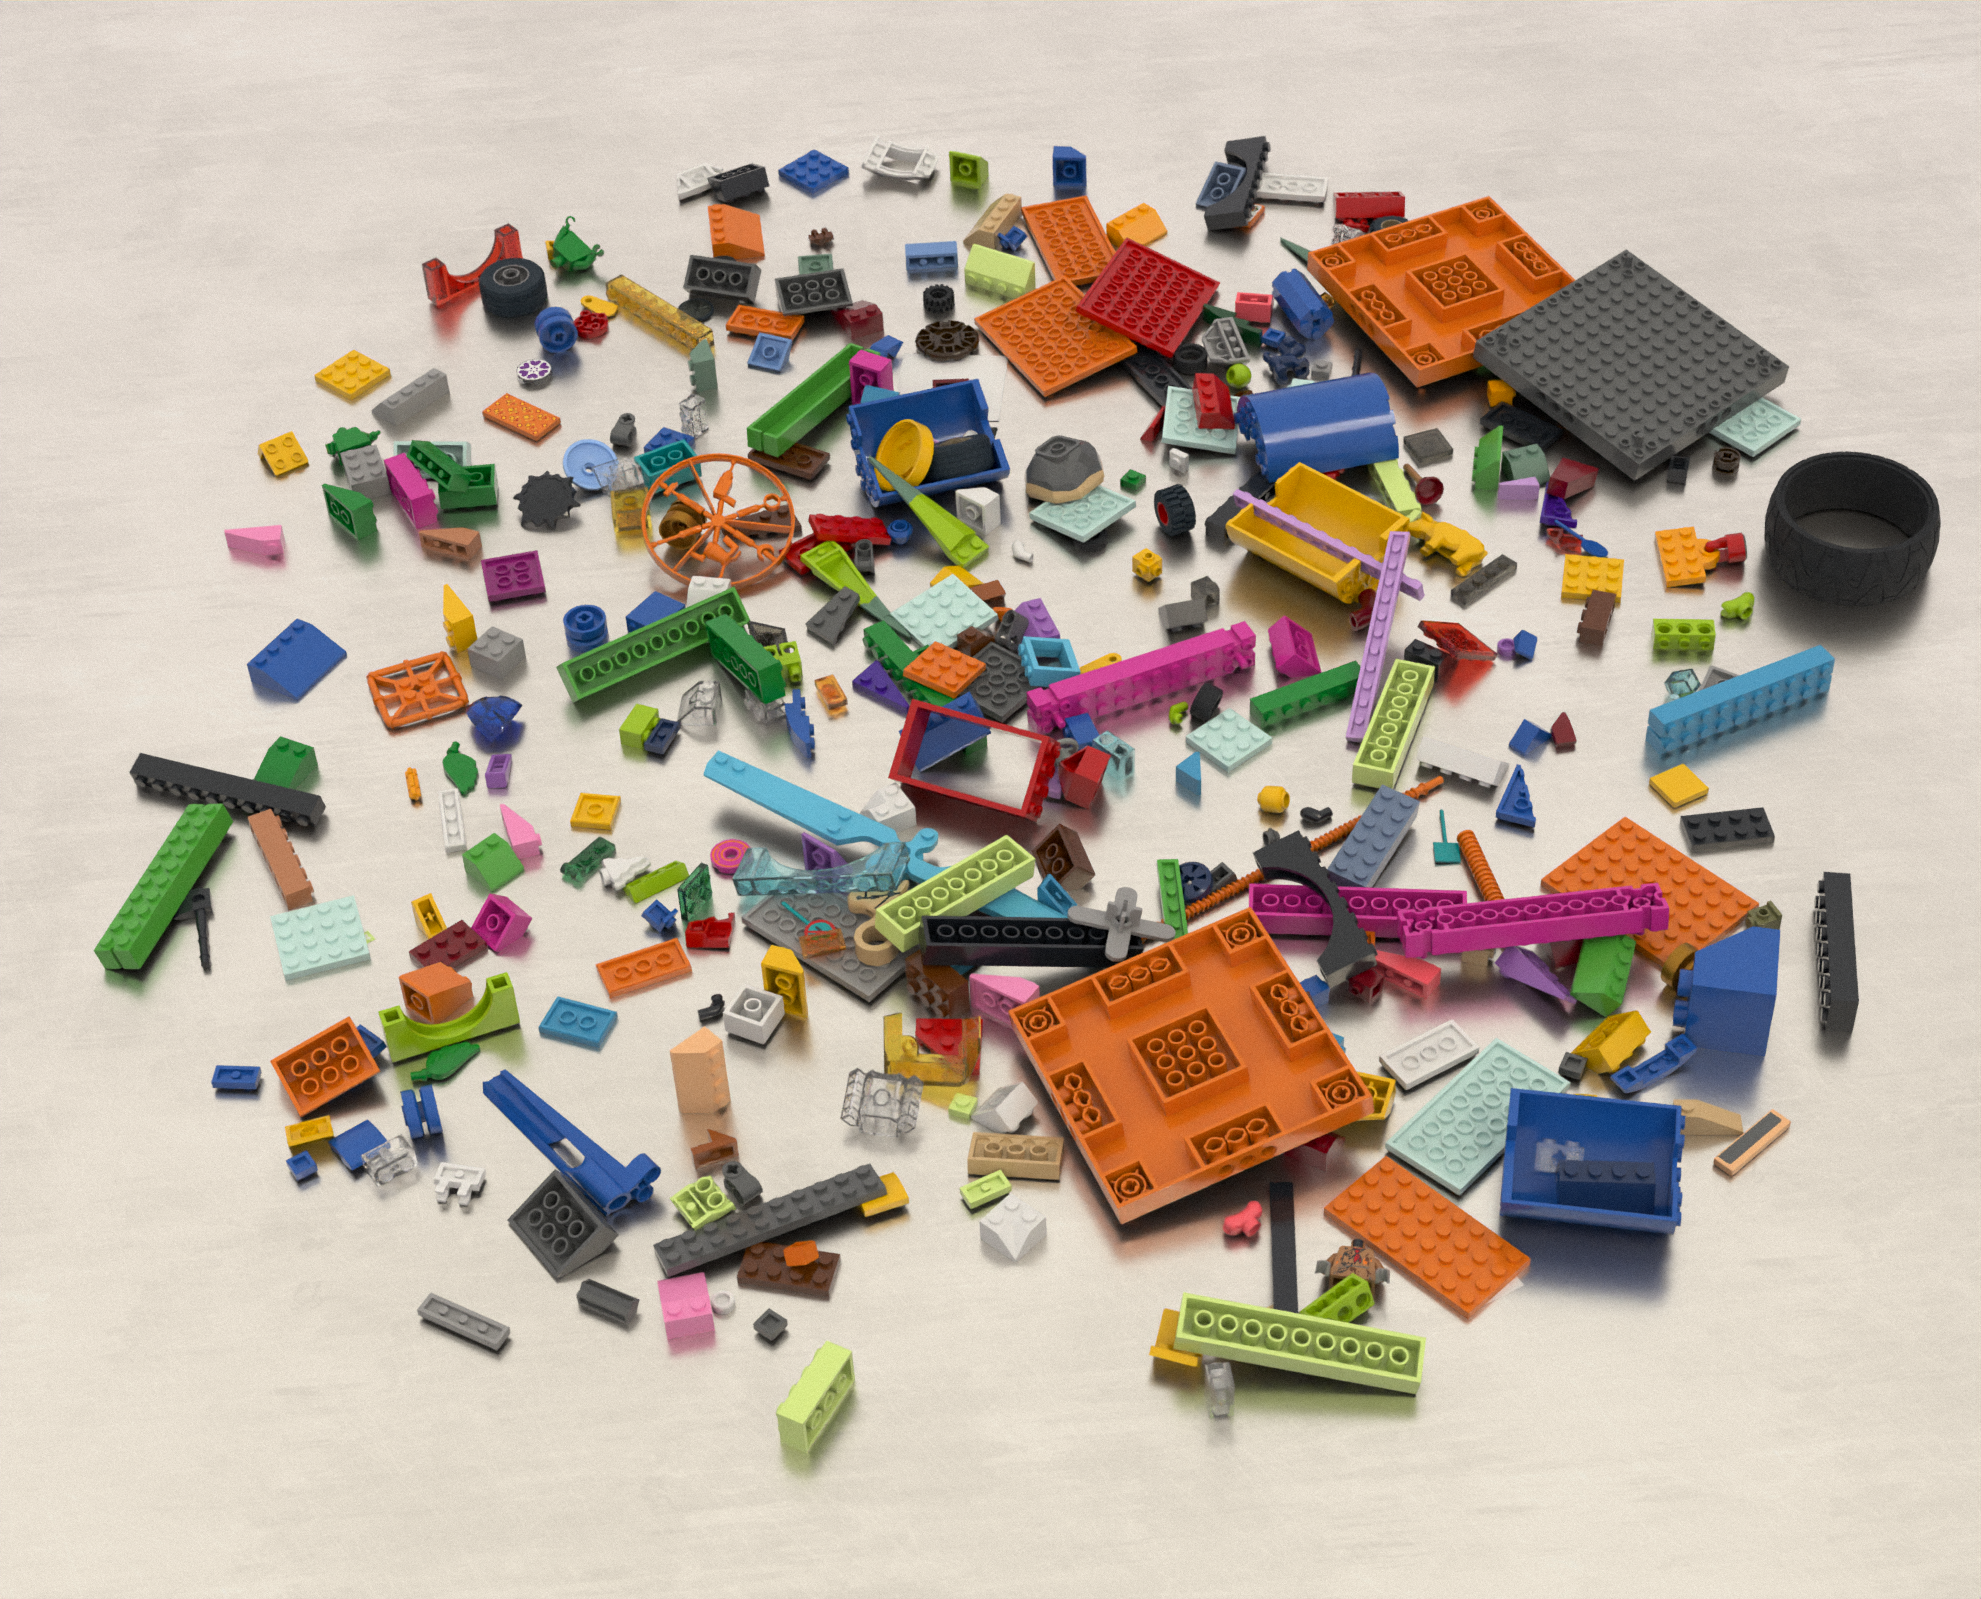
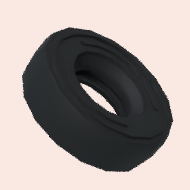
[1074,528,1108,552]

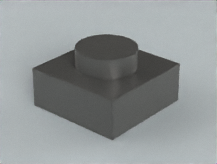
[1558,1052,1588,1080]
[753,1308,788,1341]

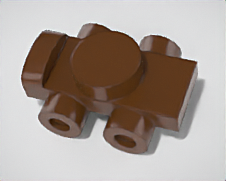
[808,228,834,245]

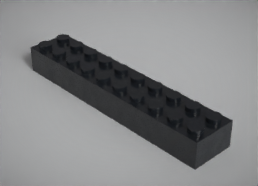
[918,915,1144,968]

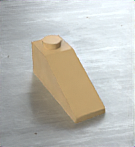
[1673,1099,1743,1135]

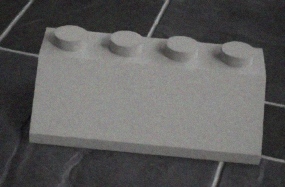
[372,368,450,427]

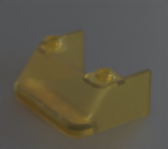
[883,1013,981,1087]

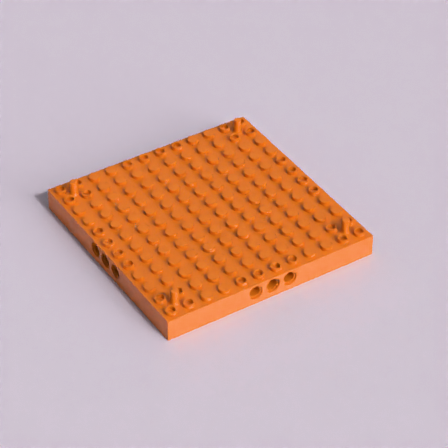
[1307,196,1575,387]
[1008,907,1374,1225]

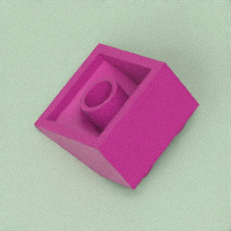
[471,893,533,952]

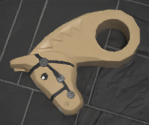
[847,880,909,966]

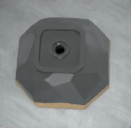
[1024,435,1105,504]

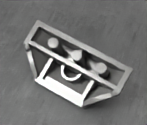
[1202,317,1250,368]

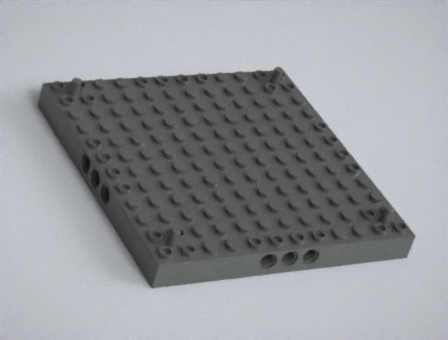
[1473,249,1789,480]

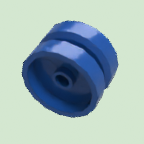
[534,306,578,353]
[563,604,609,653]
[400,1084,443,1140]

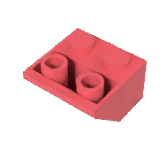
[1235,292,1274,323]

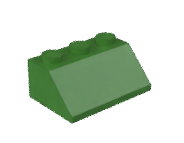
[1472,426,1503,491]

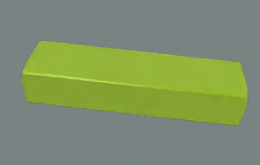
[622,860,689,903]

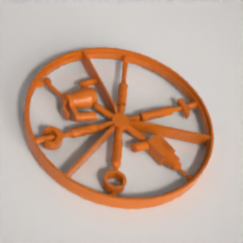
[641,453,795,589]

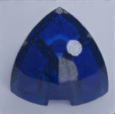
[466,696,523,743]

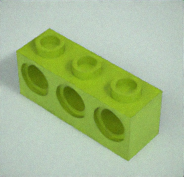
[1651,618,1716,650]
[1299,1273,1375,1323]

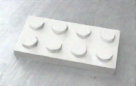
[1257,173,1328,203]
[1379,1019,1480,1090]

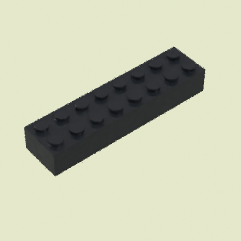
[1814,872,1859,1032]

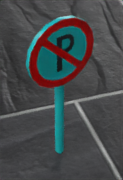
[781,901,836,946]

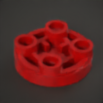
[574,310,609,338]

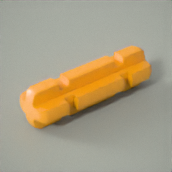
[405,767,421,801]

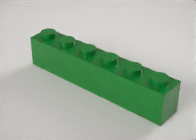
[1250,660,1361,728]

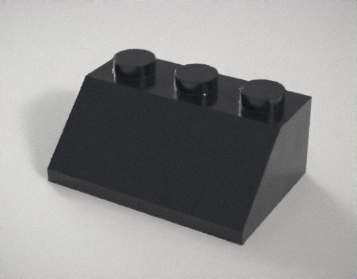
[707,163,770,203]

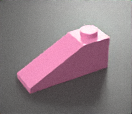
[224,525,285,555]
[500,804,542,860]

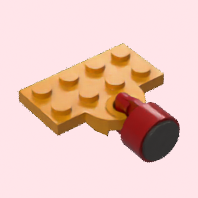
[1655,526,1747,587]

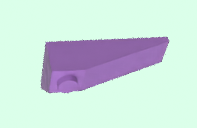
[1495,946,1577,1004]

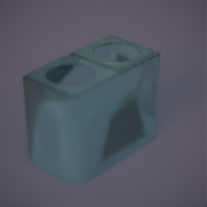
[1092,730,1135,780]

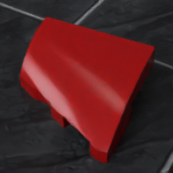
[685,912,735,948]

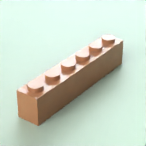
[247,809,314,910]

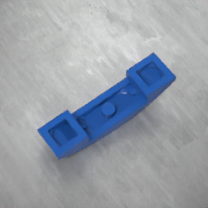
[1610,1034,1697,1093]

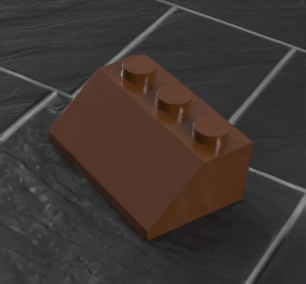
[1032,823,1096,892]

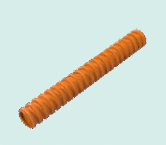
[1456,830,1505,901]

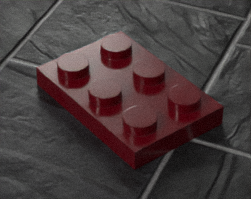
[409,920,487,969]

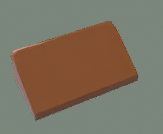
[969,580,1006,603]

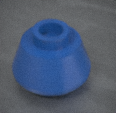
[887,520,913,544]

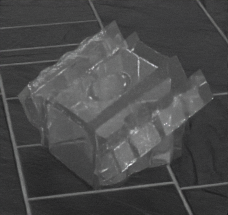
[840,1068,924,1138]

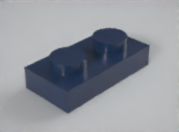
[644,718,680,754]

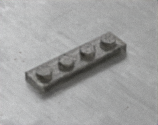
[1450,554,1517,605]

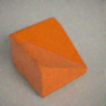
[783,1240,819,1267]

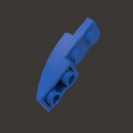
[785,689,815,758]

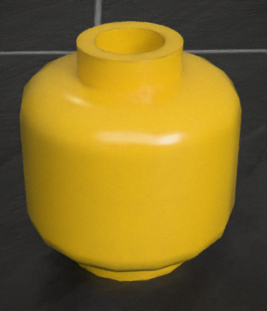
[1257,785,1290,813]

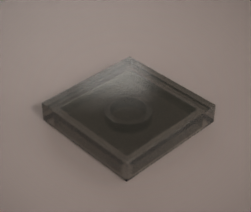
[1403,428,1453,463]

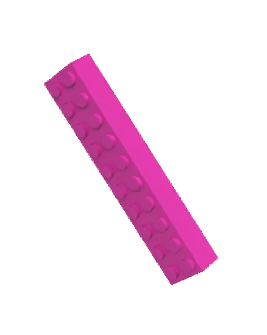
[1249,884,1467,938]

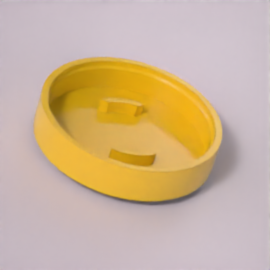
[874,419,934,492]

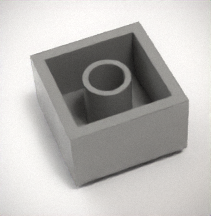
[467,626,526,680]

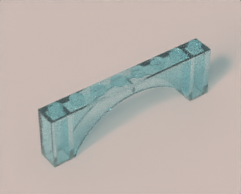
[732,842,910,896]

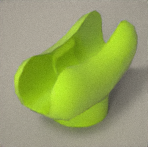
[1720,592,1754,619]

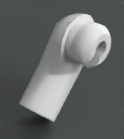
[1012,540,1034,563]

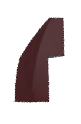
[1550,712,1577,747]

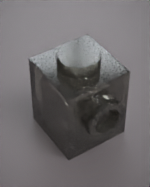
[1191,576,1220,609]

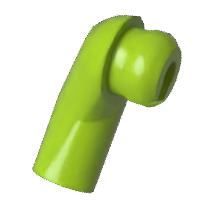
[1168,701,1189,724]

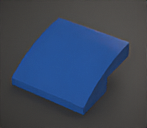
[328,1119,392,1171]

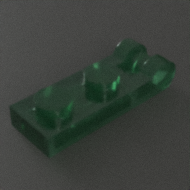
[560,836,616,882]

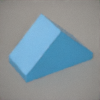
[1176,752,1201,795]
[1037,874,1077,917]

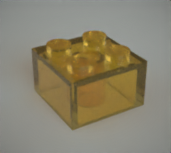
[610,487,652,532]

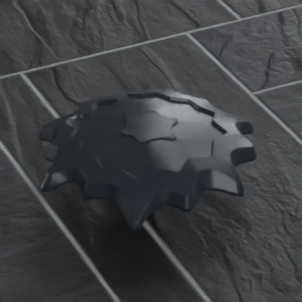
[513,471,581,529]

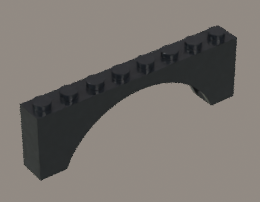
[1204,136,1271,231]
[1252,830,1378,988]

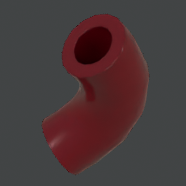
[1349,588,1377,631]

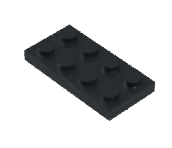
[1480,401,1563,451]
[1680,807,1775,851]

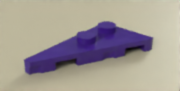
[1539,482,1578,529]
[852,660,910,714]

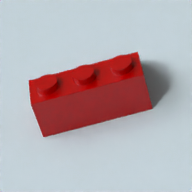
[1192,373,1235,429]

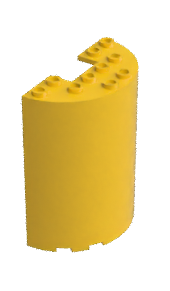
[1226,462,1410,604]

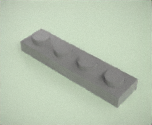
[417,1293,511,1350]

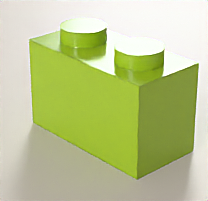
[619,703,661,750]

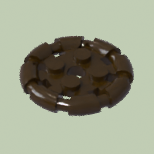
[915,320,979,362]

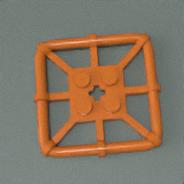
[366,651,469,729]

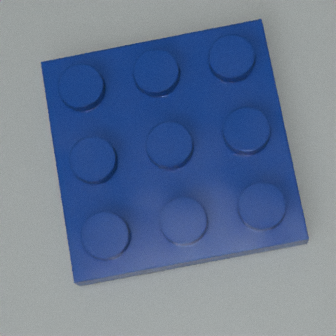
[778,149,849,194]

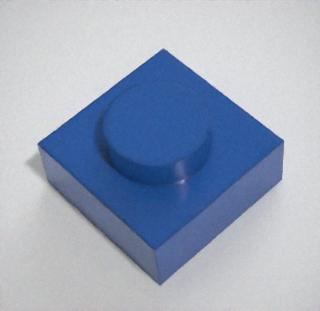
[1261,328,1286,348]
[286,1150,318,1181]

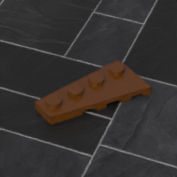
[720,504,802,540]

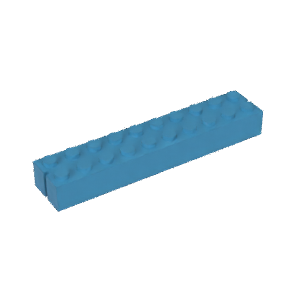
[1645,645,1835,755]

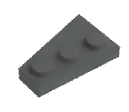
[805,586,860,645]

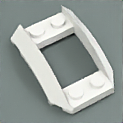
[861,135,939,181]

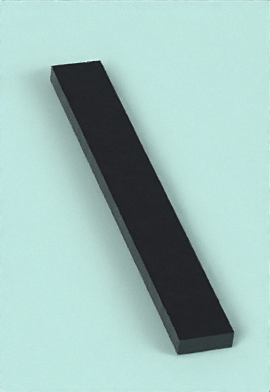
[1270,1182,1298,1313]

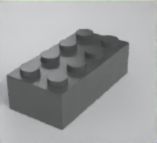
[683,255,762,303]

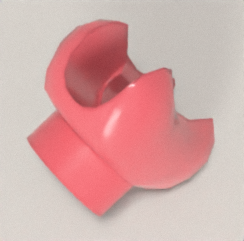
[1223,1201,1262,1237]

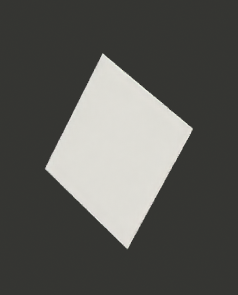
[897,353,1008,421]

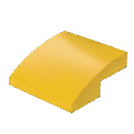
[860,1172,909,1217]

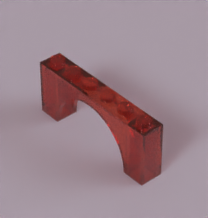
[422,223,523,306]

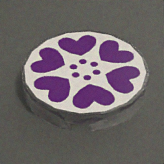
[516,359,553,385]

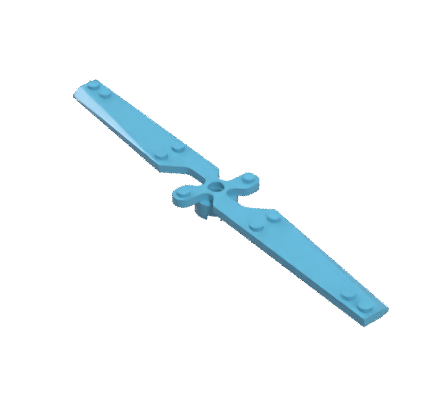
[704,750,1068,918]

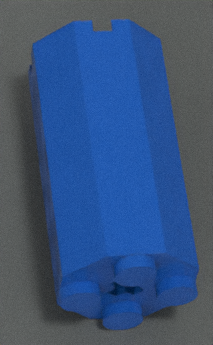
[1272,268,1334,340]

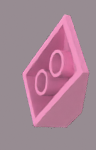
[969,974,1040,1025]
[657,1272,715,1340]

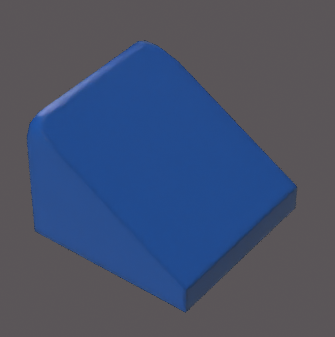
[1513,630,1537,659]

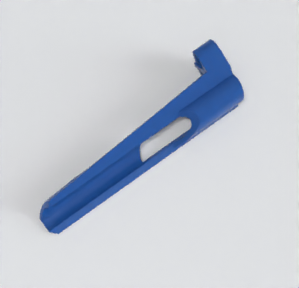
[483,1069,661,1216]

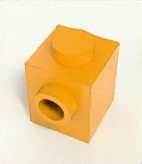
[1487,380,1516,407]

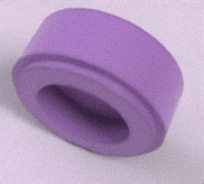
[1497,638,1516,657]

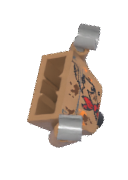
[1315,1239,1390,1295]

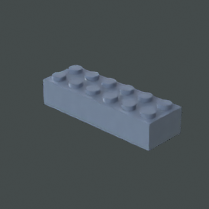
[1327,784,1420,888]

